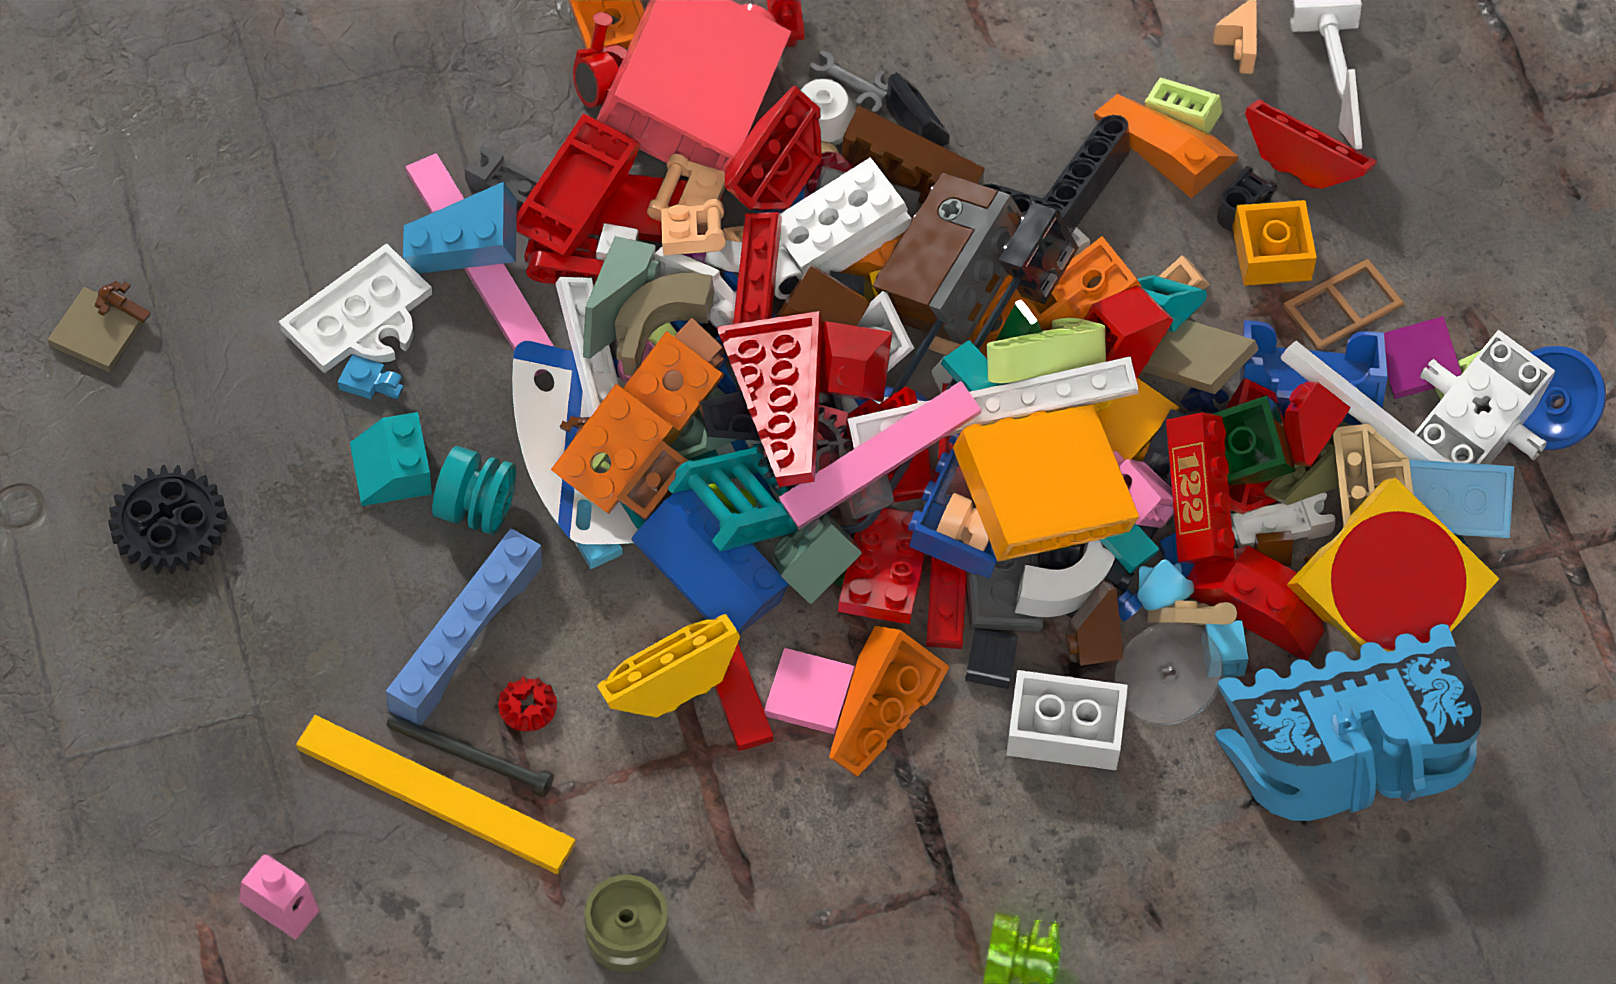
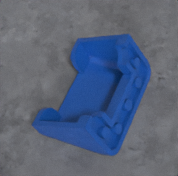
[1240,320,1388,425]

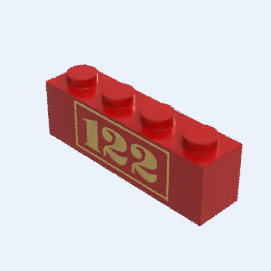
[1166,412,1235,565]

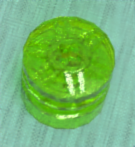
[983,912,1062,984]

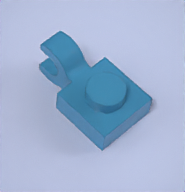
[338,354,404,400]

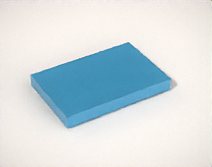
[1409,460,1514,539]

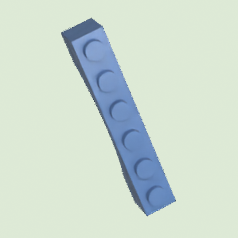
[386,528,542,726]

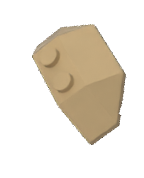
[1333,424,1413,528]

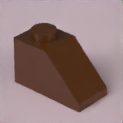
[1065,580,1124,666]

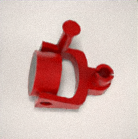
[573,12,627,108]

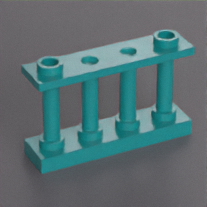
[668,445,798,552]

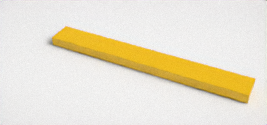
[296,715,576,875]

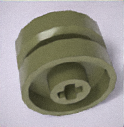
[584,874,668,973]

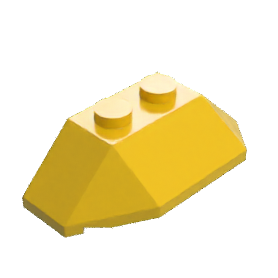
[597,614,740,718]

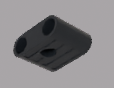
[965,628,1018,689]

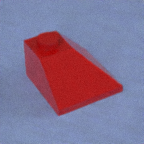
[819,321,893,403]
[1284,382,1351,466]

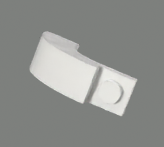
[1015,540,1115,617]

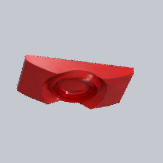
[516,113,641,258]

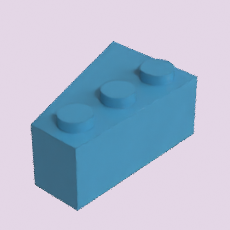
[403,182,517,274]

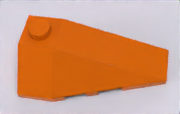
[1093,94,1238,198]
[829,626,950,776]

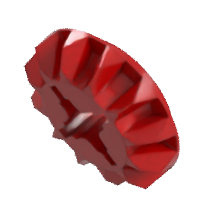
[498,676,557,732]

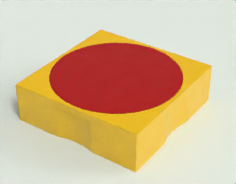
[1287,477,1499,656]

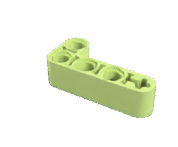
[987,318,1106,383]

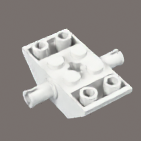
[1414,330,1555,465]

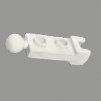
[1231,492,1335,548]

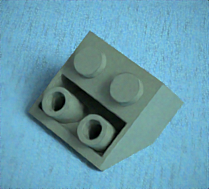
[771,512,862,604]

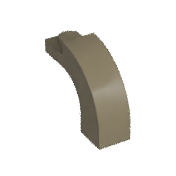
[614,273,715,376]

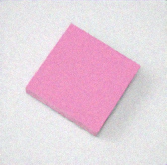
[764,648,855,735]

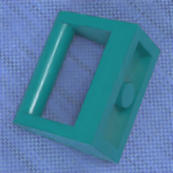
[1137,275,1207,332]

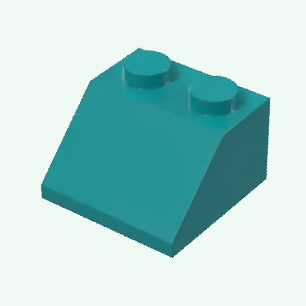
[350,412,432,506]

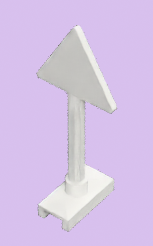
[1290,0,1362,149]

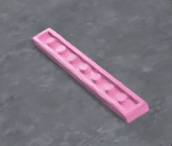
[406,153,554,377]

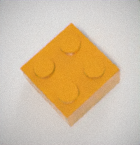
[1232,200,1317,286]

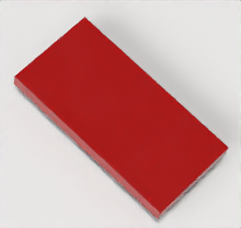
[590,174,724,242]

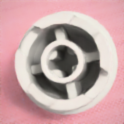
[801,79,855,146]

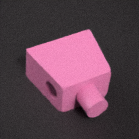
[1113,451,1174,528]
[239,854,319,940]

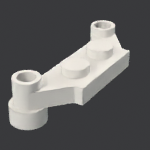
[655,246,737,327]

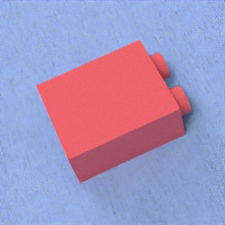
[596,0,791,172]

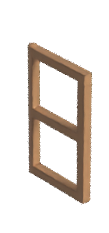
[1283,259,1404,351]

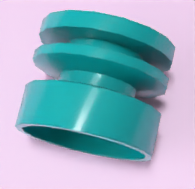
[432,446,517,536]

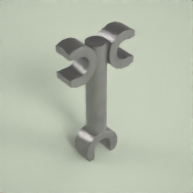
[809,51,888,116]

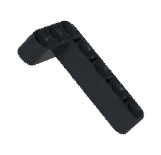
[982,115,1131,234]

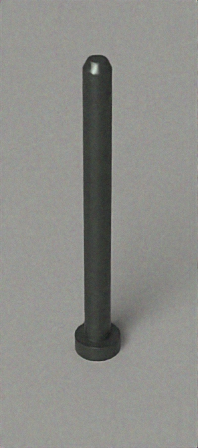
[386,716,554,798]

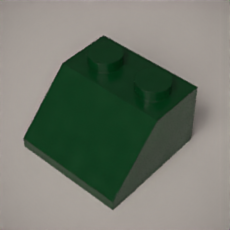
[1213,396,1296,486]

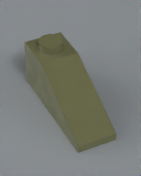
[1263,421,1352,505]

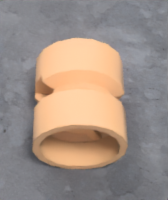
[937,493,989,552]

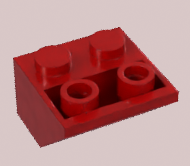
[1084,285,1174,379]

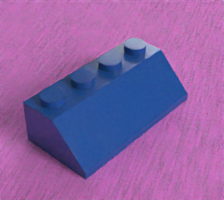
[631,489,789,634]

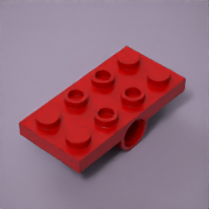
[838,504,925,624]

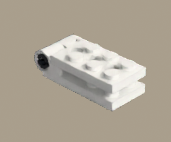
[774,157,912,299]

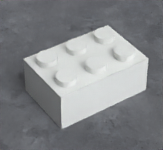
[1006,670,1128,770]

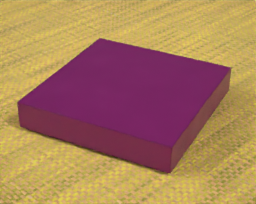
[1384,316,1462,399]

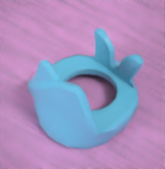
[1137,559,1194,611]

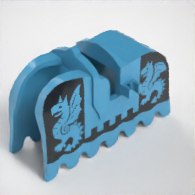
[1215,624,1482,821]

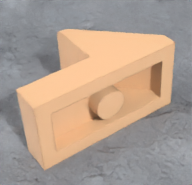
[1213,0,1257,74]

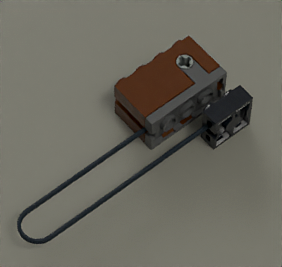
[828,173,1079,534]

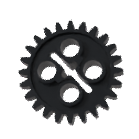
[108,465,228,575]

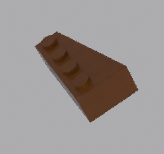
[842,105,985,203]

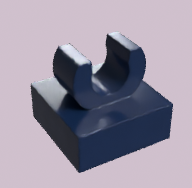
[1180,387,1229,414]

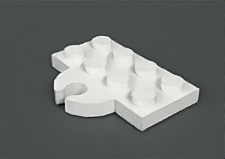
[278,244,432,373]

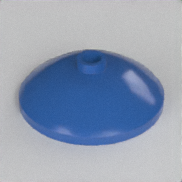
[1523,346,1606,450]

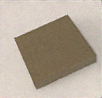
[47,287,144,373]

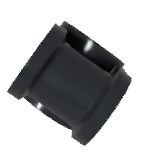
[1217,166,1277,231]

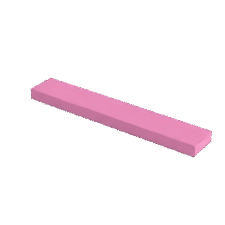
[779,381,981,530]

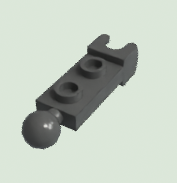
[465,146,540,208]

